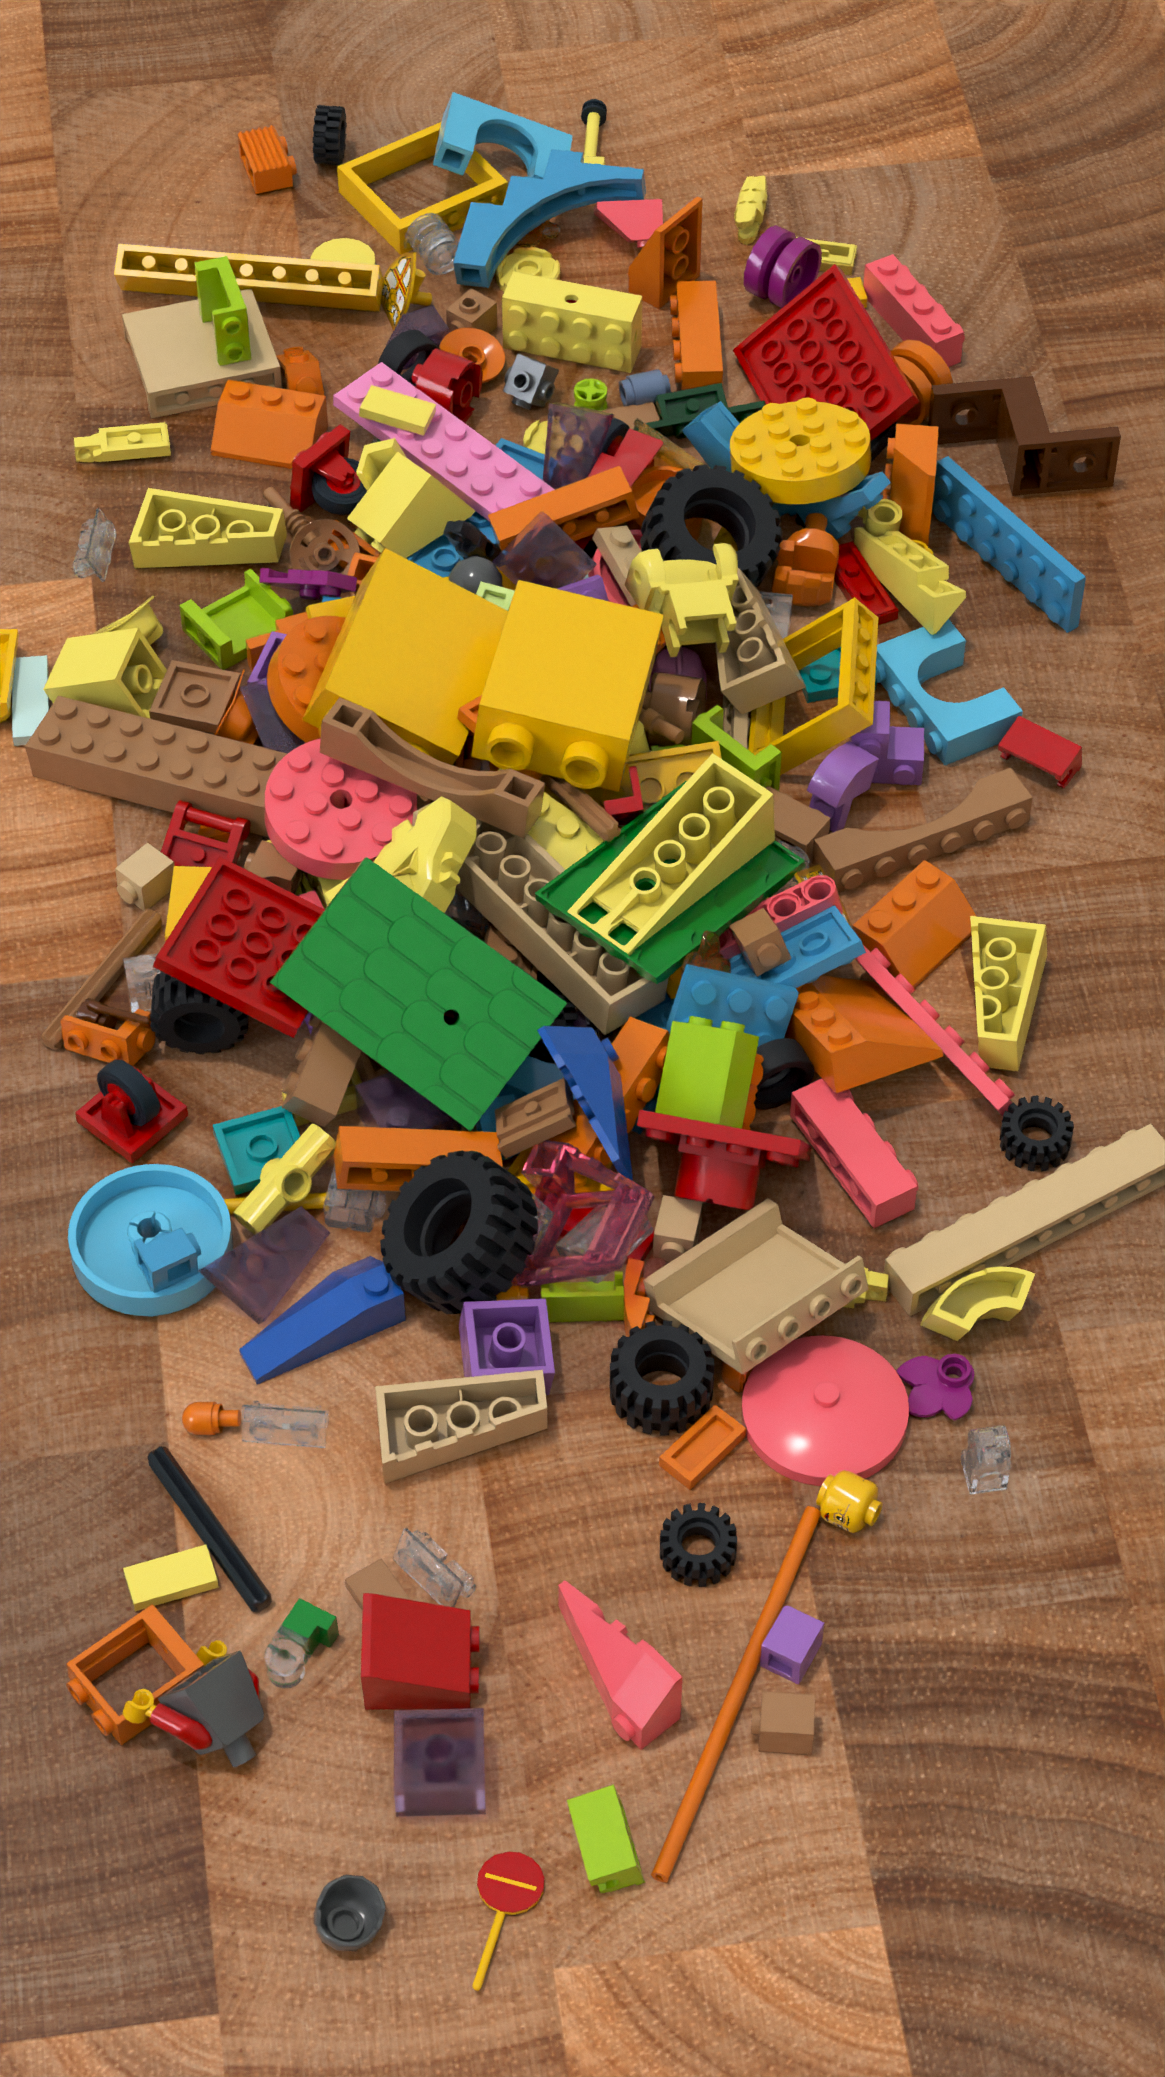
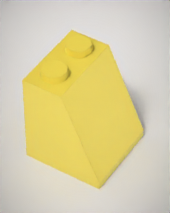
[347,451,475,558]
[43,628,167,719]

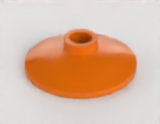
[440,328,505,383]

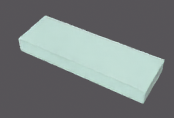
[12,655,50,746]

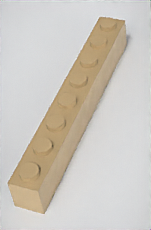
[884,1124,1165,1316]

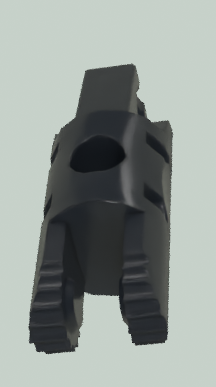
[444,520,505,566]

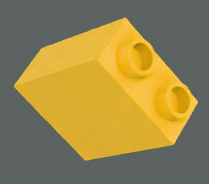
[302,548,508,765]
[471,580,664,792]

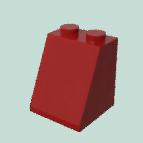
[361,1593,480,1710]

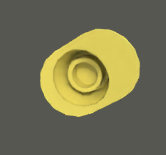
[93,596,164,645]

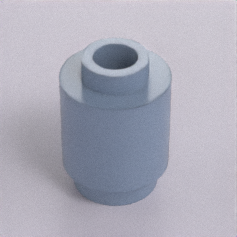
[619,369,671,406]

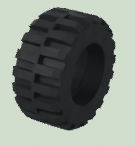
[640,465,783,587]
[380,1150,538,1314]

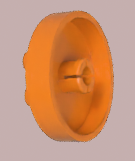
[267,616,346,743]

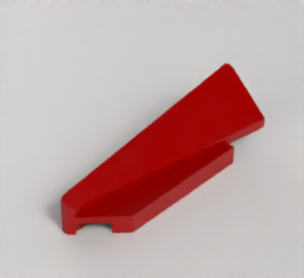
[544,429,663,557]

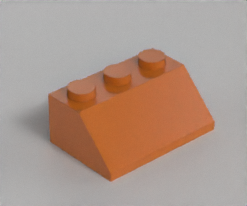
[211,380,328,469]
[883,424,938,546]
[852,860,977,988]

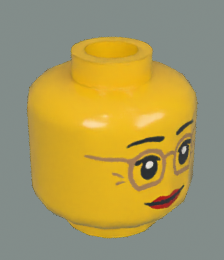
[816,1470,883,1533]

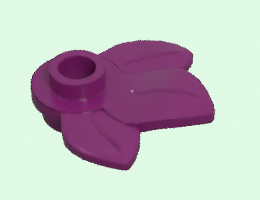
[896,1354,974,1421]

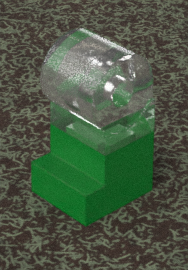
[264,1598,339,1689]

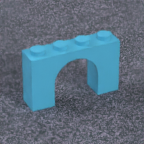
[433,92,573,179]
[875,619,1023,766]

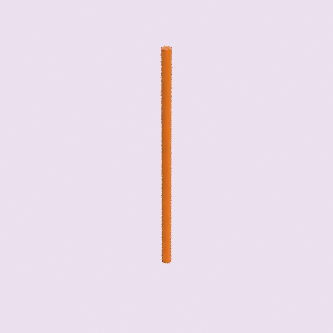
[651,1506,821,1883]

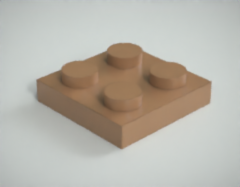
[149,660,241,734]

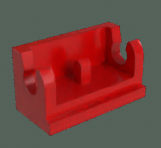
[998,716,1082,788]

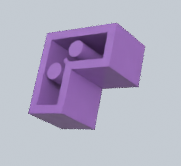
[849,701,924,785]

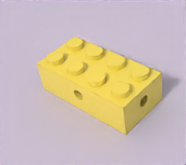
[502,271,642,373]

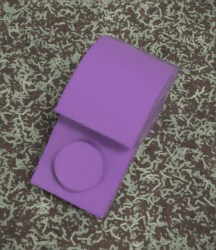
[807,741,879,832]

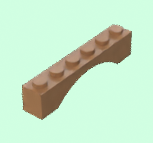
[320,697,545,839]
[812,767,1033,893]

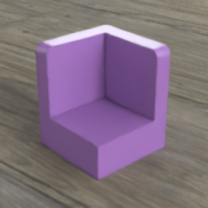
[760,1606,824,1685]

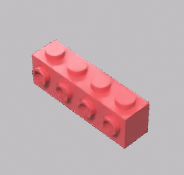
[863,254,965,367]
[790,1079,919,1228]

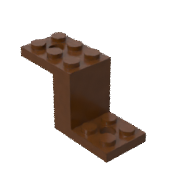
[928,376,1121,496]

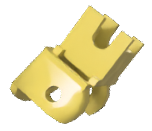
[624,543,739,657]

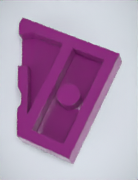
[259,568,357,600]

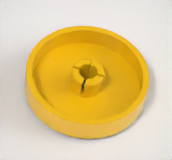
[730,398,871,504]

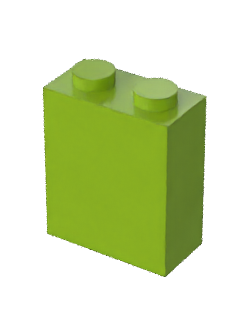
[655,1016,759,1129]

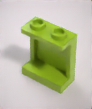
[194,256,252,366]
[179,569,293,670]
[692,705,782,791]

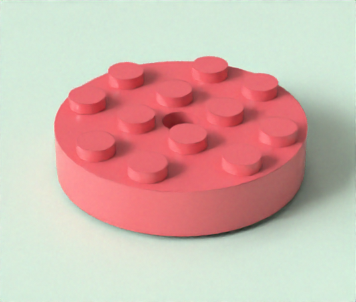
[265,738,417,880]

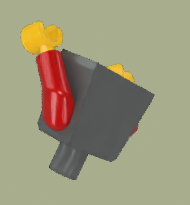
[123,1640,264,1767]

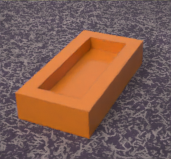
[659,1404,746,1490]

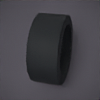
[378,330,440,386]
[754,1038,814,1110]

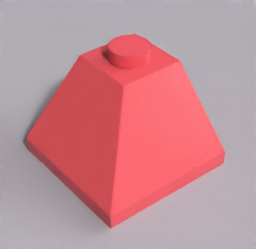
[594,199,663,248]

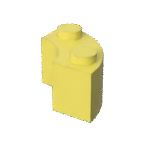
[920,1267,1035,1341]

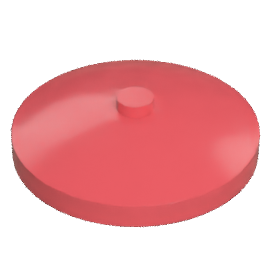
[741,1335,909,1486]

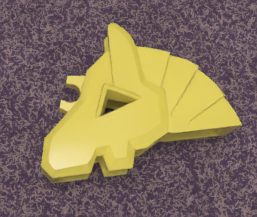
[324,796,476,914]

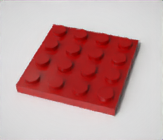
[152,856,325,1038]

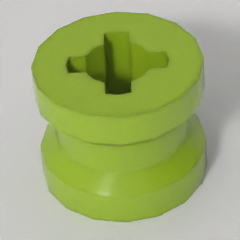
[574,379,607,421]

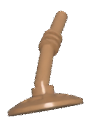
[263,487,360,575]

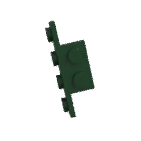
[633,383,766,440]

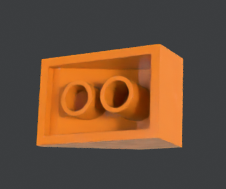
[628,196,703,309]

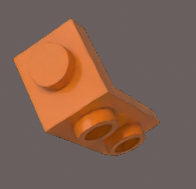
[277,346,324,396]
[60,1009,156,1066]

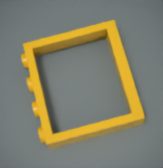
[337,122,508,255]
[748,597,878,775]

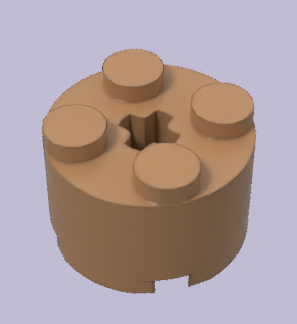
[643,672,706,747]

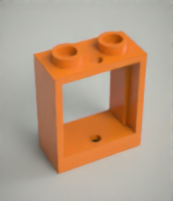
[66,1604,204,1746]

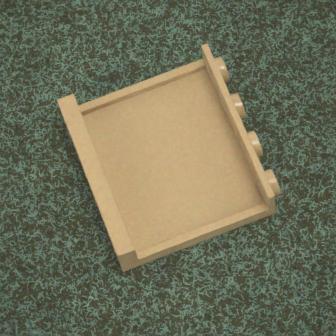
[122,289,282,418]
[643,1198,869,1375]

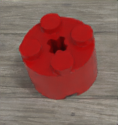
[412,348,483,423]

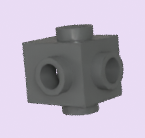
[503,353,559,410]

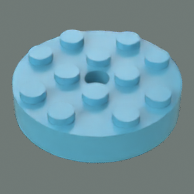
[68,1164,233,1317]

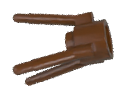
[76,998,150,1029]

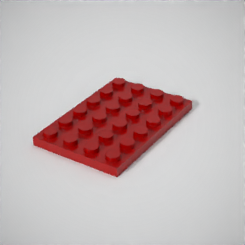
[733,264,920,446]

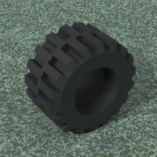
[150,971,249,1054]
[609,1321,715,1436]

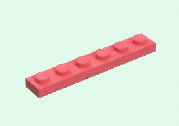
[855,945,1015,1116]

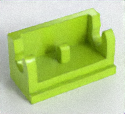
[541,1271,624,1322]
[567,1785,645,1893]

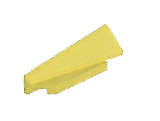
[854,527,966,635]

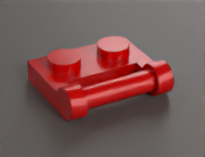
[161,800,251,867]

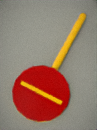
[472,1851,545,1991]

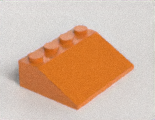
[784,975,943,1093]

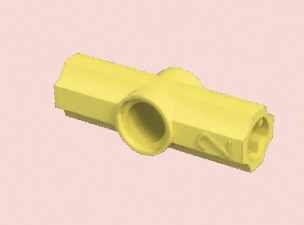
[233,1124,336,1237]

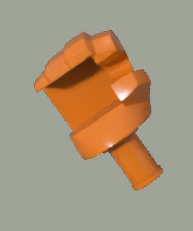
[772,513,839,607]

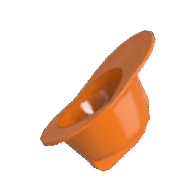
[215,669,265,745]

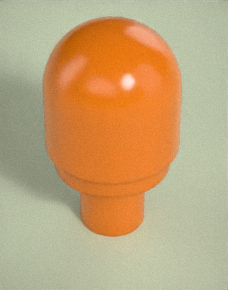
[182,1402,241,1435]

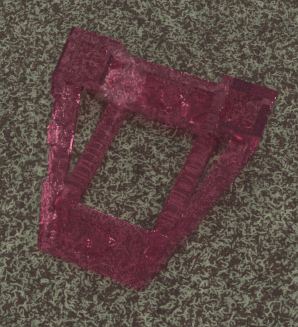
[511,1140,655,1286]

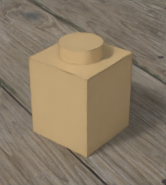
[115,843,174,911]
[653,1195,703,1262]

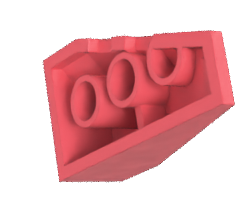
[558,1580,682,1750]

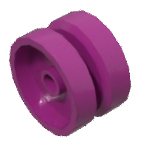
[744,225,822,308]

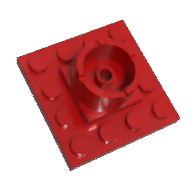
[637,1110,812,1211]

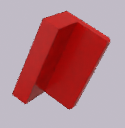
[604,766,644,827]

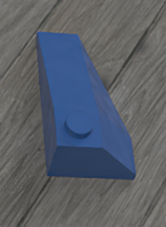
[537,1026,633,1183]
[239,1256,406,1384]

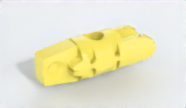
[734,176,768,246]

